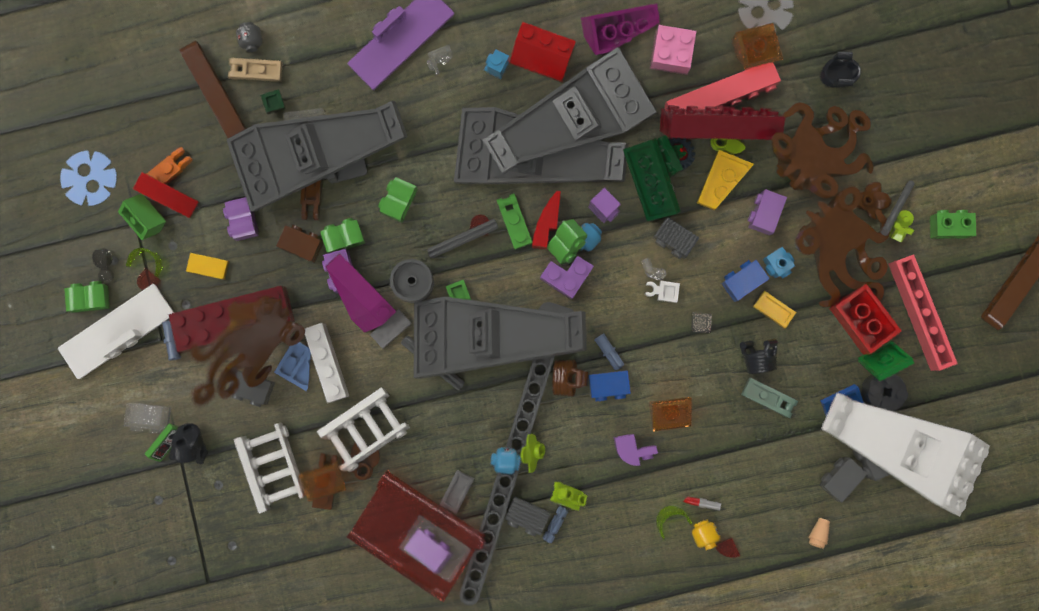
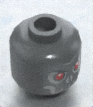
[236,22,263,52]

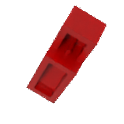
[133,172,199,218]
[532,191,561,249]

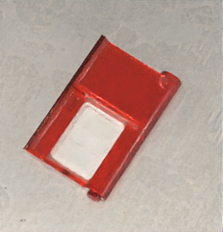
[347,471,486,602]

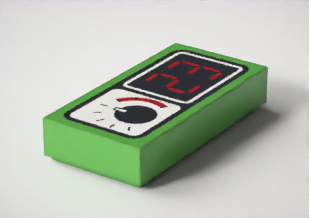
[145,423,178,462]

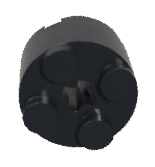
[861,374,908,411]

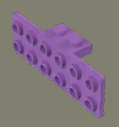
[348,0,454,90]

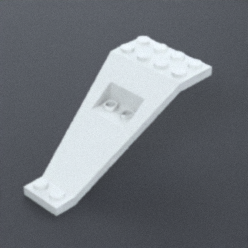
[822,393,990,517]

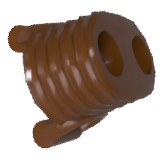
[552,359,588,397]

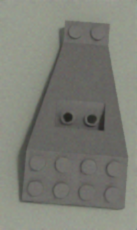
[483,47,657,173]

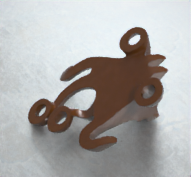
[772,102,873,199]
[795,186,890,307]
[190,296,305,406]

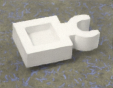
[645,281,680,303]

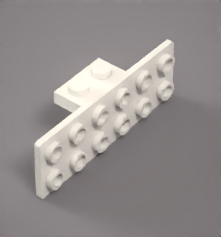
[58,284,174,379]

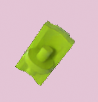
[889,210,914,243]
[550,482,587,511]

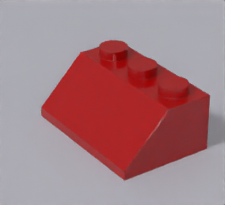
[509,22,576,82]
[829,284,901,355]

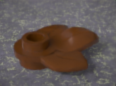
[858,182,892,220]
[341,442,380,480]

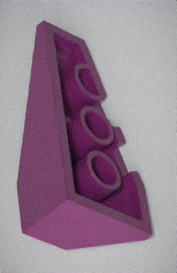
[581,3,660,55]
[325,253,396,333]

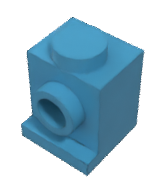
[484,49,509,79]

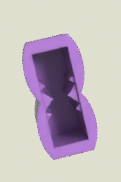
[223,197,259,241]

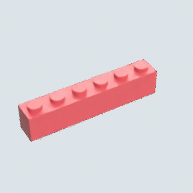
[664,60,781,110]
[888,255,958,371]

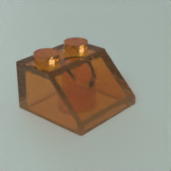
[732,23,783,69]

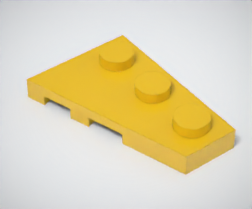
[697,150,754,210]

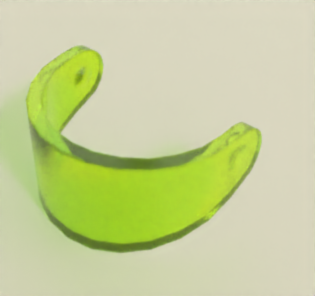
[126,248,162,277]
[656,506,692,539]

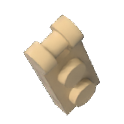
[228,58,283,82]

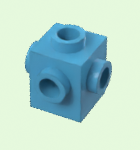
[762,247,795,279]

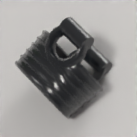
[820,51,861,88]
[740,339,778,374]
[168,423,208,464]

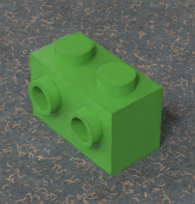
[118,194,166,240]
[930,210,976,239]

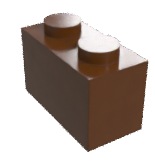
[276,224,324,263]

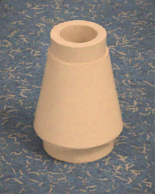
[808,518,830,549]

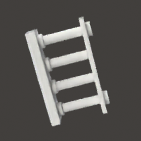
[317,387,410,472]
[234,423,308,513]

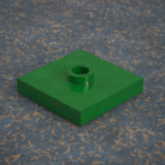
[858,341,914,381]

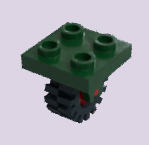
[657,135,695,179]

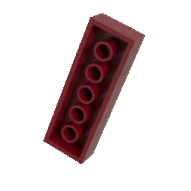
[660,105,785,140]
[168,285,295,353]

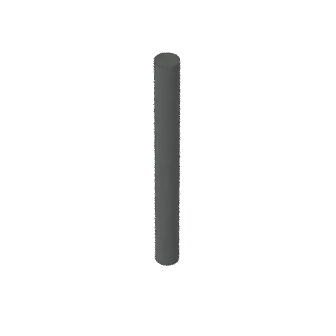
[881,181,915,236]

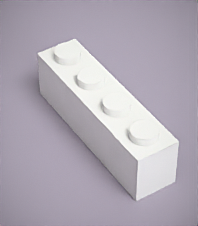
[305,323,349,403]

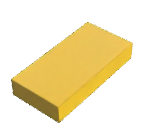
[186,253,229,280]
[753,291,797,328]

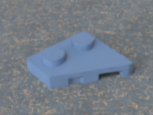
[274,342,311,391]

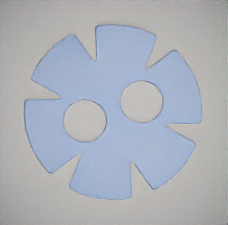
[60,151,116,206]

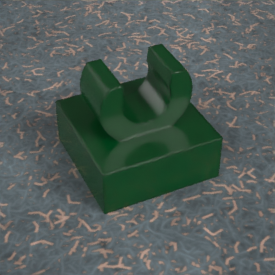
[261,89,286,115]

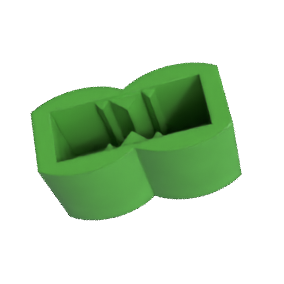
[378,177,418,223]
[320,218,365,254]
[547,219,587,264]
[64,281,110,313]

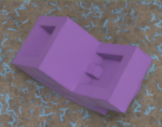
[613,434,658,465]

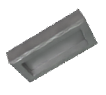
[370,309,412,349]
[440,470,474,514]

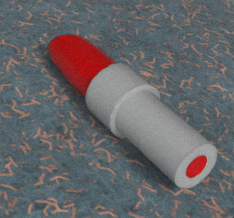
[683,497,721,511]

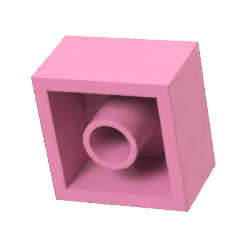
[650,25,696,74]

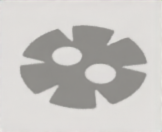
[738,0,794,35]

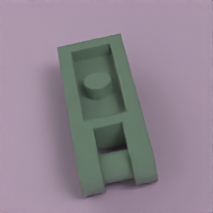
[741,378,798,419]

